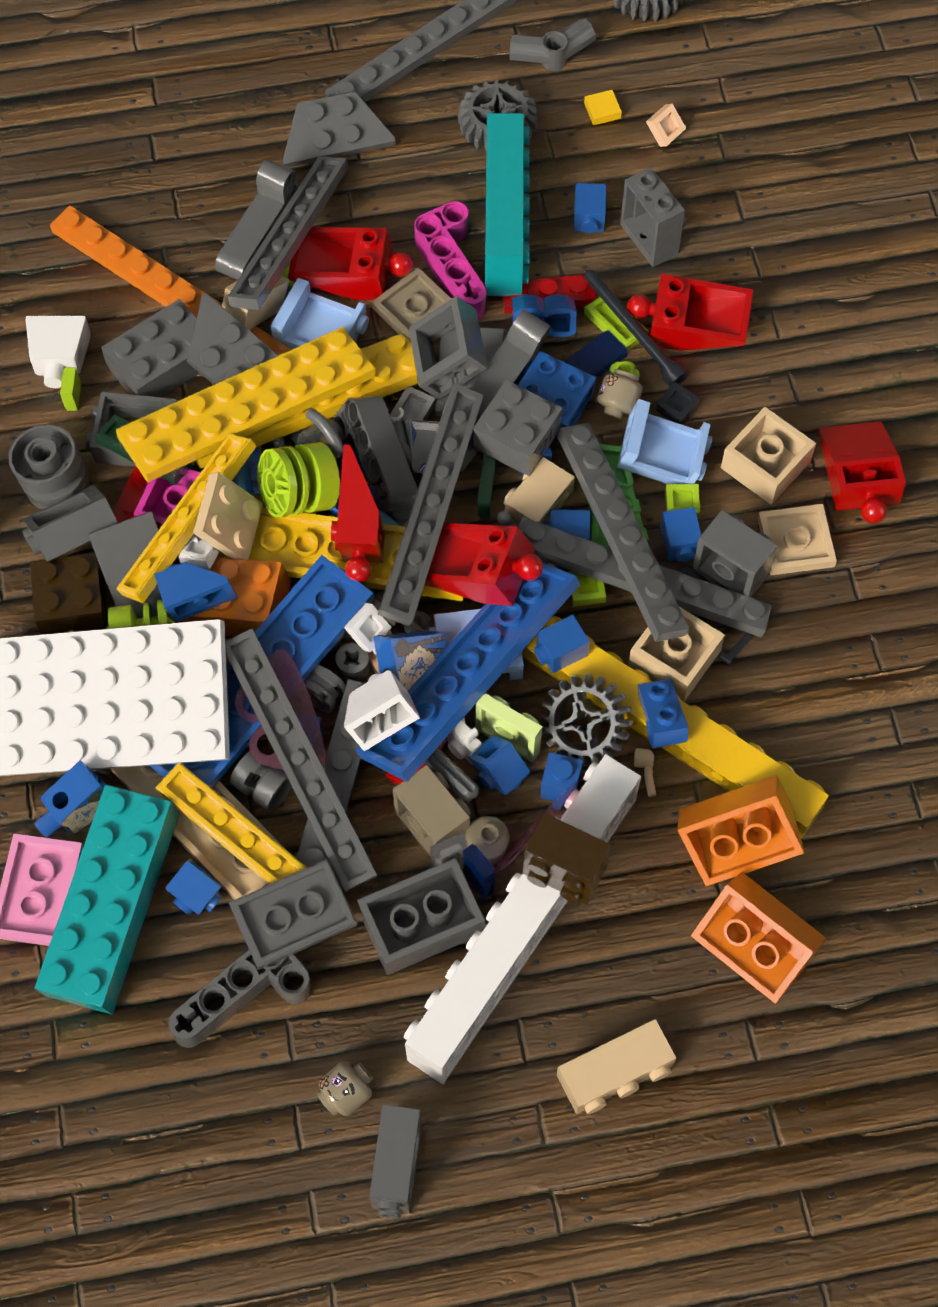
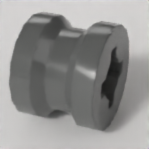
[335,643,370,683]

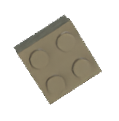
[393,765,471,865]

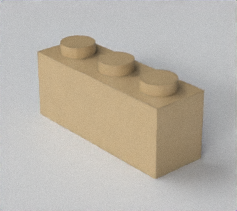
[557,1019,676,1115]

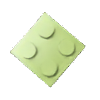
[475,693,542,763]

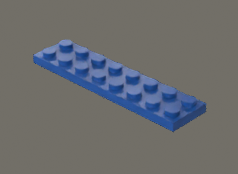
[149,555,375,788]
[356,563,580,782]

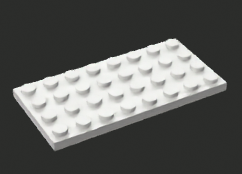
[0,619,230,776]

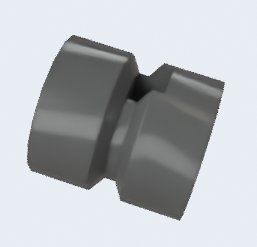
[230,748,293,812]

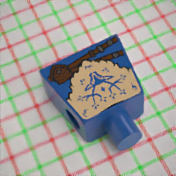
[374,630,447,691]
[34,760,107,838]

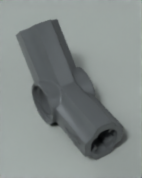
[509,18,596,71]

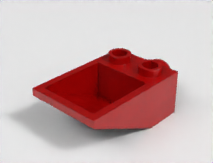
[288,227,413,300]
[627,273,753,351]
[818,421,906,524]
[331,445,385,583]
[424,523,543,606]

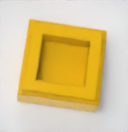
[584,90,622,126]

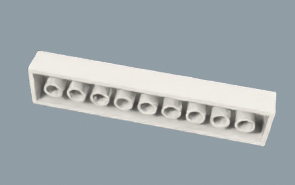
[404,754,641,1084]

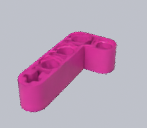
[414,201,486,320]

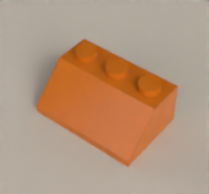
[677,775,804,886]
[691,872,827,1004]

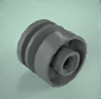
[9,424,90,509]

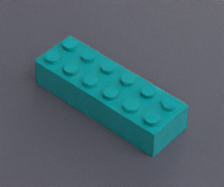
[485,113,529,296]
[34,785,180,1015]

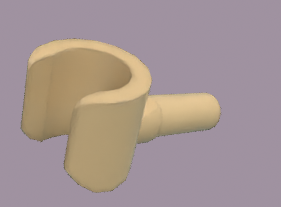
[633,748,656,797]

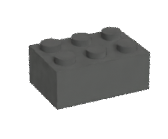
[101,299,200,398]
[357,858,485,976]

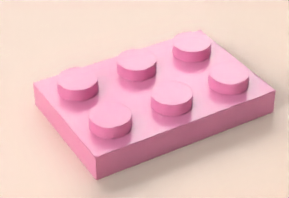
[0,834,84,946]

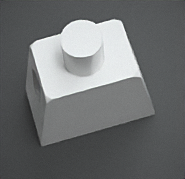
[26,316,91,388]
[344,670,420,751]

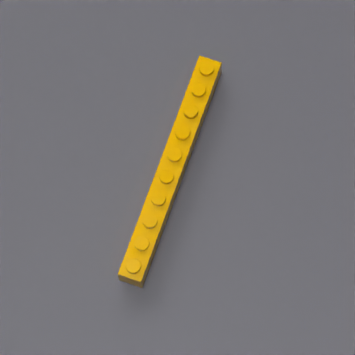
[521,616,829,839]

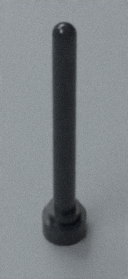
[584,270,690,387]

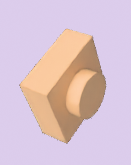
[646,103,686,147]

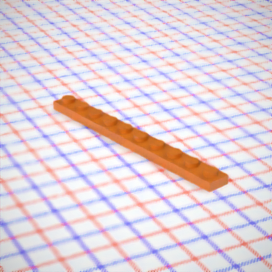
[50,205,292,355]

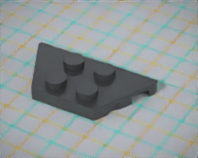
[283,92,395,168]
[186,293,279,385]

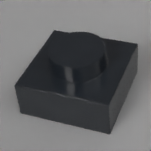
[655,382,700,425]

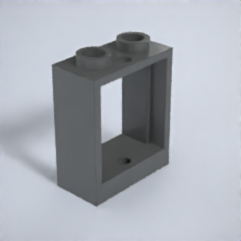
[620,167,685,267]
[409,296,488,399]
[86,392,177,467]
[22,485,118,562]
[369,1105,422,1219]

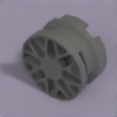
[295,664,346,713]

